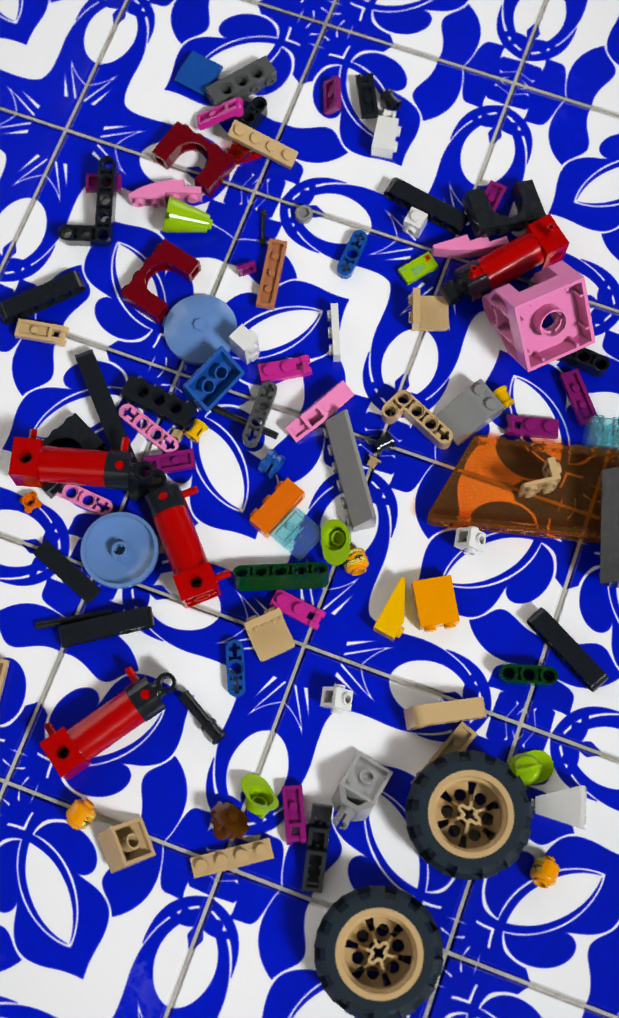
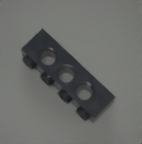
[120,375,198,431]

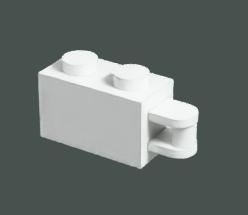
[371,109,401,159]

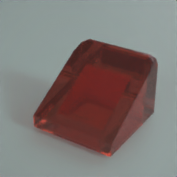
[228,142,255,165]

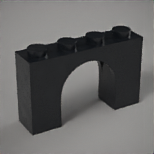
[462,180,546,238]
[41,413,108,499]

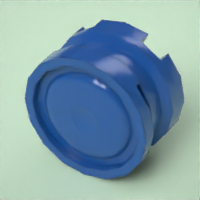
[258,449,286,479]

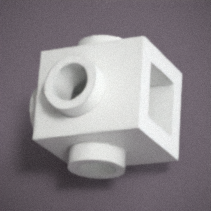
[454,526,486,555]
[320,684,353,714]

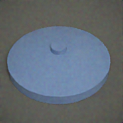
[164,295,238,366]
[80,512,159,589]

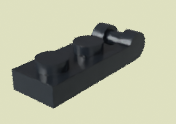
[355,73,379,119]

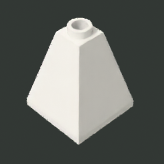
[531,785,587,830]

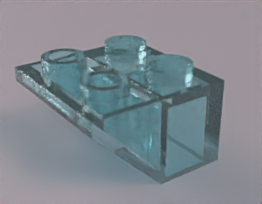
[582,415,619,454]

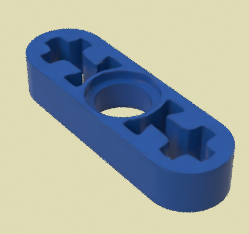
[337,230,367,279]
[226,640,246,698]

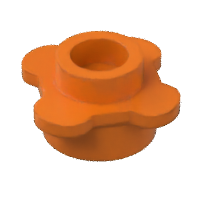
[20,491,42,513]

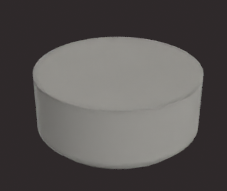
[295,205,313,224]

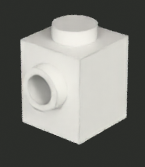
[402,207,428,239]

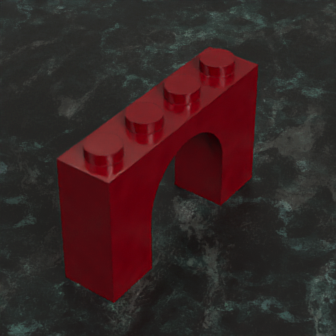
[152,121,235,198]
[121,239,201,324]

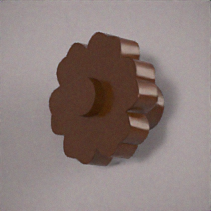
[210,802,249,841]

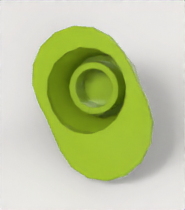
[321,519,351,566]
[507,750,554,786]
[241,774,279,819]

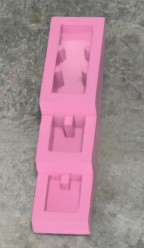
[432,235,509,258]

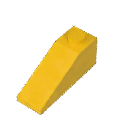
[373,577,405,641]

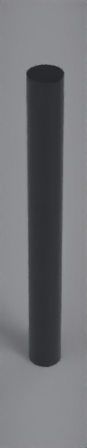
[210,405,279,440]
[35,609,114,630]

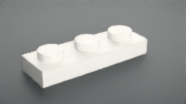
[327,303,341,362]

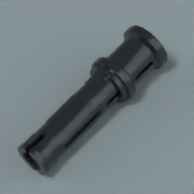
[178,690,227,746]

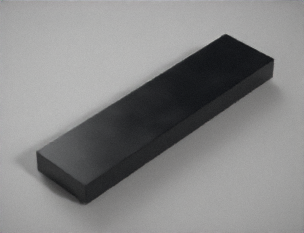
[33,540,102,605]

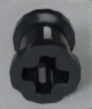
[379,89,402,111]
[371,432,396,455]

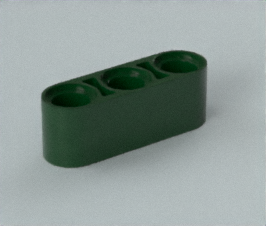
[498,664,558,687]

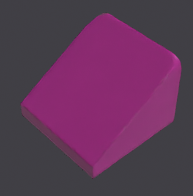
[236,260,256,277]

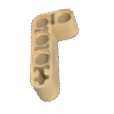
[381,390,453,450]
[403,697,487,730]

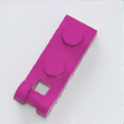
[197,97,244,131]
[258,355,313,383]
[269,590,326,631]

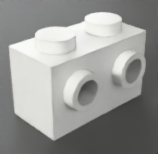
[229,324,260,365]

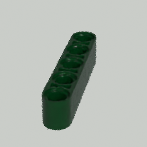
[233,562,329,591]

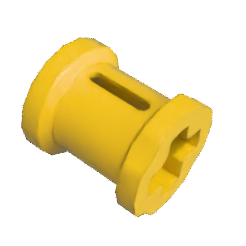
[493,385,515,409]
[184,418,208,443]

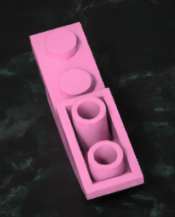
[128,180,203,208]
[285,380,355,443]

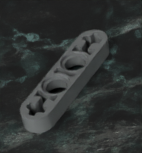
[242,381,277,448]

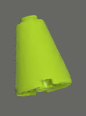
[162,196,213,233]

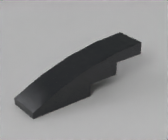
[302,803,333,893]

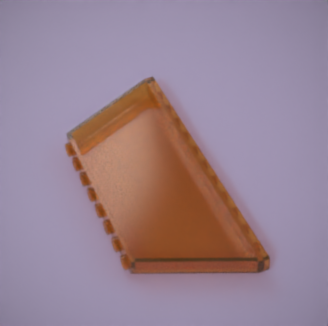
[427,435,619,543]

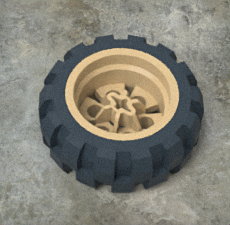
[405,750,533,880]
[314,885,444,1018]

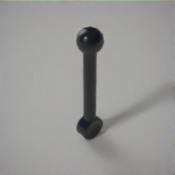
[259,210,267,246]

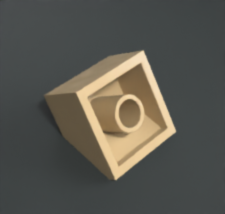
[97,816,156,874]

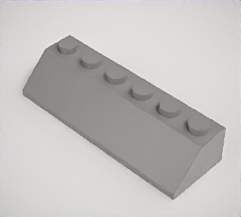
[322,409,376,532]

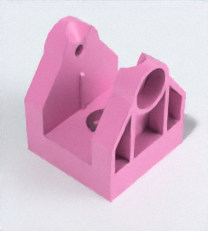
[482,260,596,372]

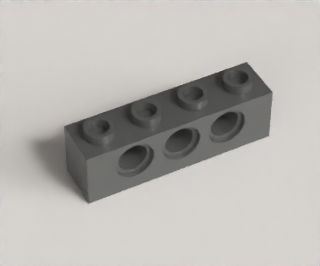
[205,55,277,107]

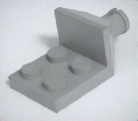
[331,751,393,830]

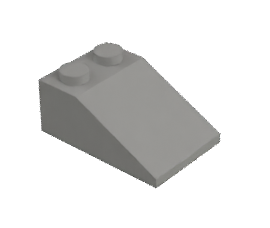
[436,378,504,446]

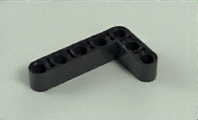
[58,155,118,247]

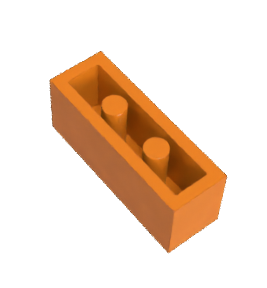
[249,478,305,539]

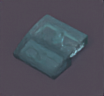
[270,507,322,561]

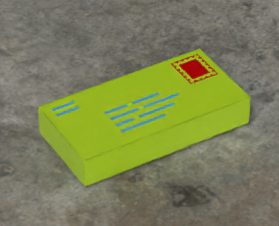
[398,251,439,286]

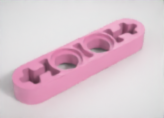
[119,404,179,453]
[56,484,114,517]

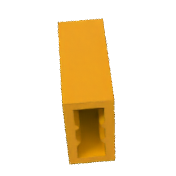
[411,575,460,632]

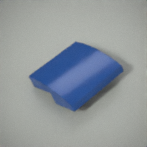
[175,51,223,97]

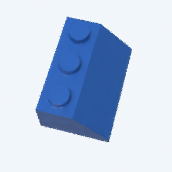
[183,346,245,413]

